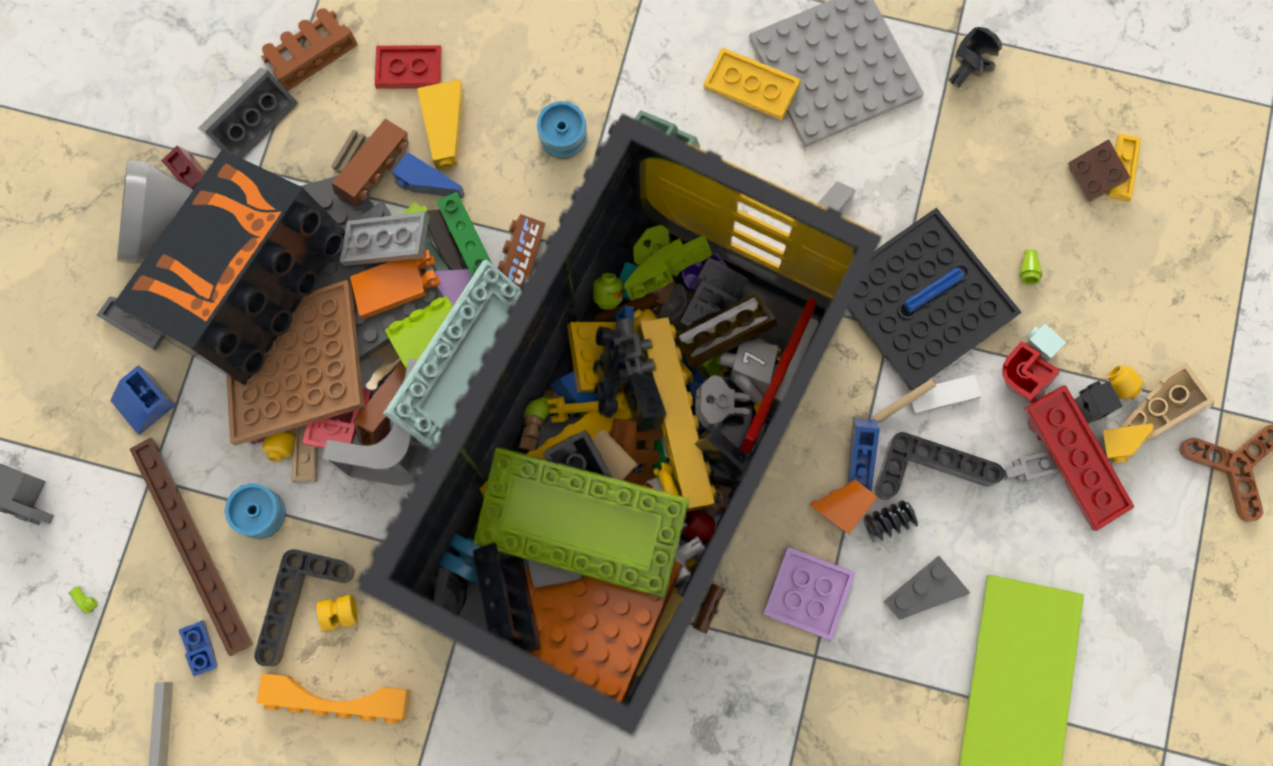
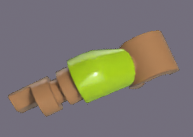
[519,387,559,452]

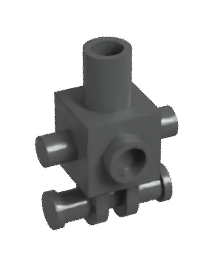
[611,318,656,377]

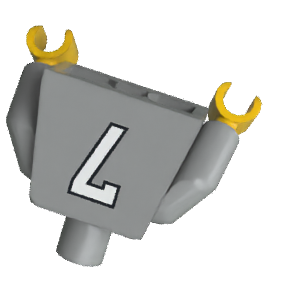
[719,338,782,412]

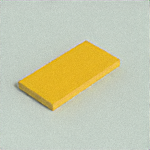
[703,47,801,121]

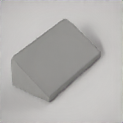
[817,181,856,211]

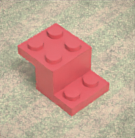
[302,388,372,449]

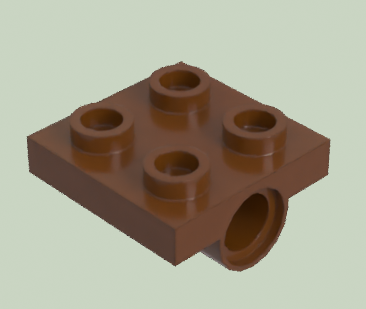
[1068,139,1132,202]

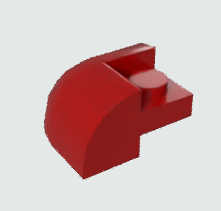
[1002,341,1060,404]

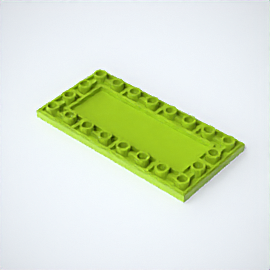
[474,447,690,598]
[958,574,1084,766]

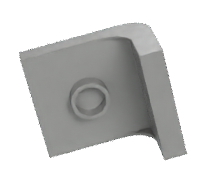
[322,359,429,486]

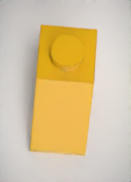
[1103,423,1154,464]

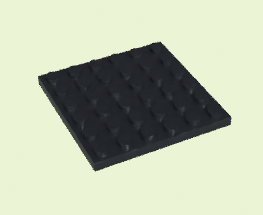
[847,207,1022,390]

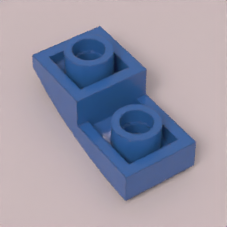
[178,620,218,677]

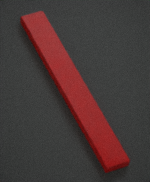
[740,297,817,453]

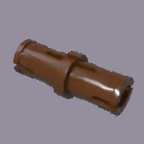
[693,584,726,634]

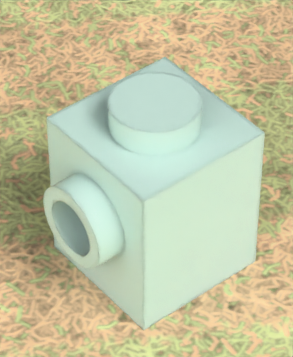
[1025,324,1066,361]

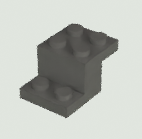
[0,464,54,525]

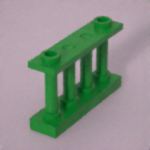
[436,192,493,277]

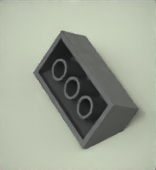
[198,67,298,158]

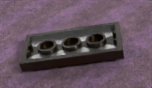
[674,293,778,369]

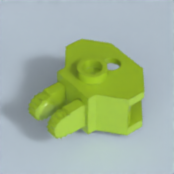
[634,225,680,277]

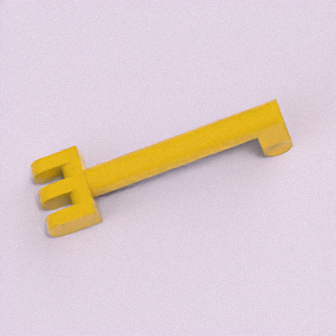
[547,393,626,422]

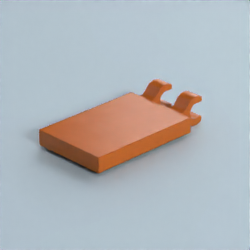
[350,250,441,320]

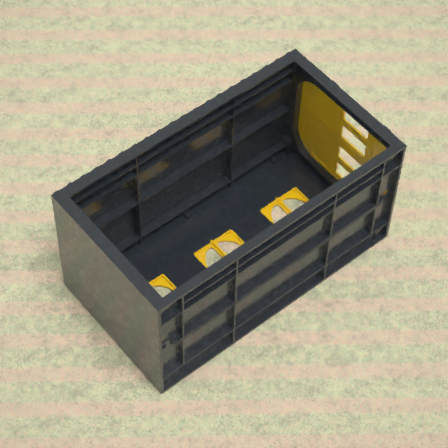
[356,113,883,737]

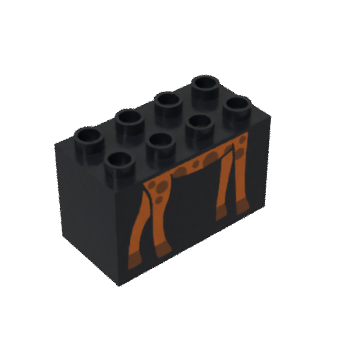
[113,149,345,386]

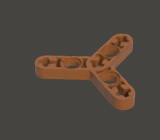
[1179,425,1273,522]

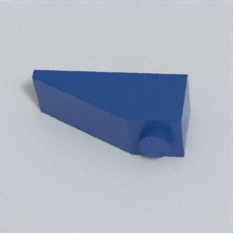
[392,152,465,198]
[848,418,880,491]

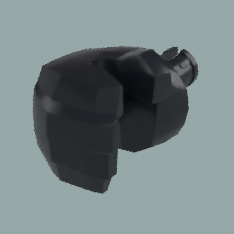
[948,27,1002,88]

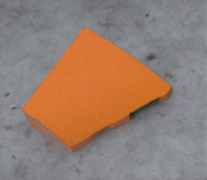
[810,480,877,534]

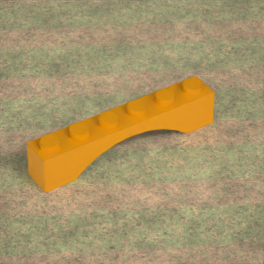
[257,673,411,724]

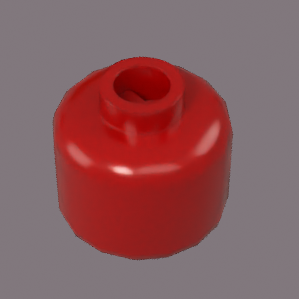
[682,510,716,543]

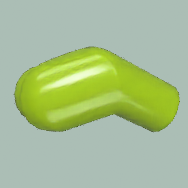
[68,586,98,614]

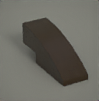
[426,209,462,270]

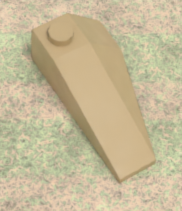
[1120,362,1214,444]

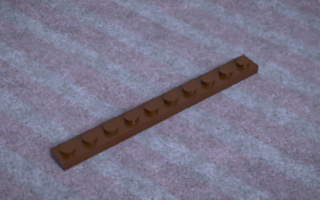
[130,438,253,656]

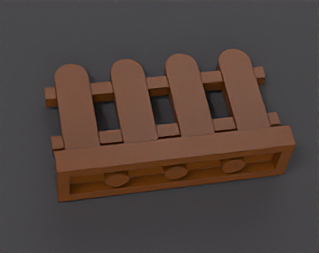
[261,8,358,91]
[611,418,663,486]

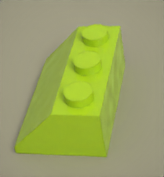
[385,296,453,369]

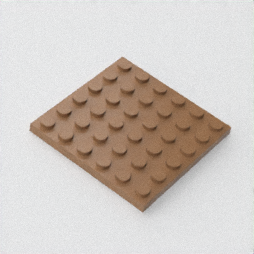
[226,280,364,446]

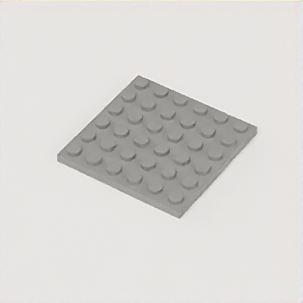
[749,0,924,147]

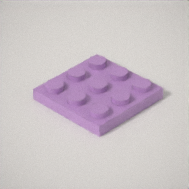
[763,547,855,641]

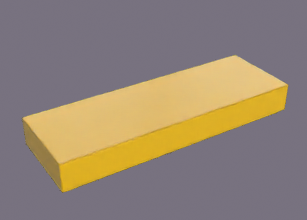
[1107,134,1141,202]

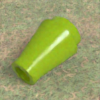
[1019,249,1043,285]

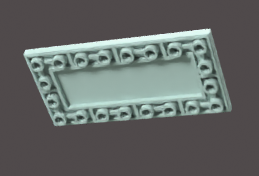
[383,260,522,449]

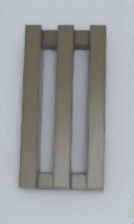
[331,130,369,172]

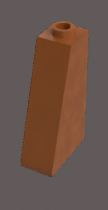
[353,361,407,446]

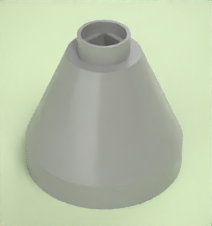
[117,160,193,264]

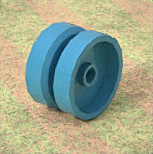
[537,101,587,159]
[225,483,286,539]
[437,533,501,585]

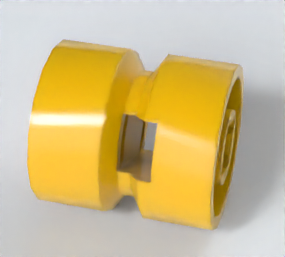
[316,594,358,632]

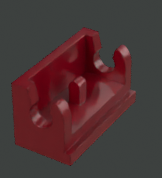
[161,145,206,190]

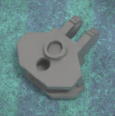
[695,376,751,428]

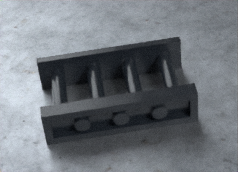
[473,542,542,653]

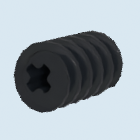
[864,500,918,542]

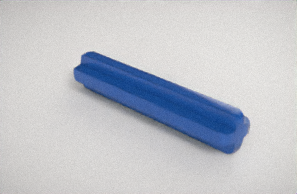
[904,268,964,312]

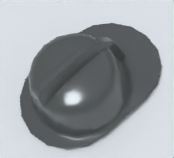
[657,284,689,330]

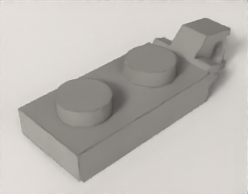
[1003,451,1060,482]

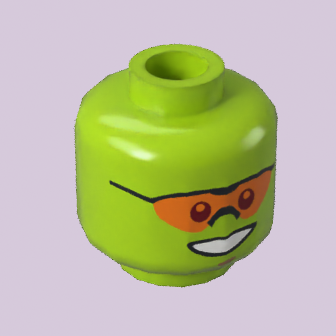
[593,273,623,309]

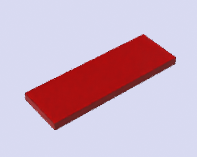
[1024,385,1135,531]

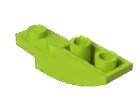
[624,235,712,301]

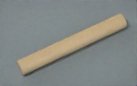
[872,379,936,424]

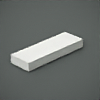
[907,374,982,414]

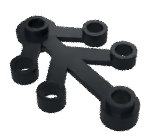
[593,326,628,419]

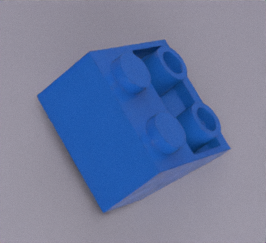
[110,365,176,435]

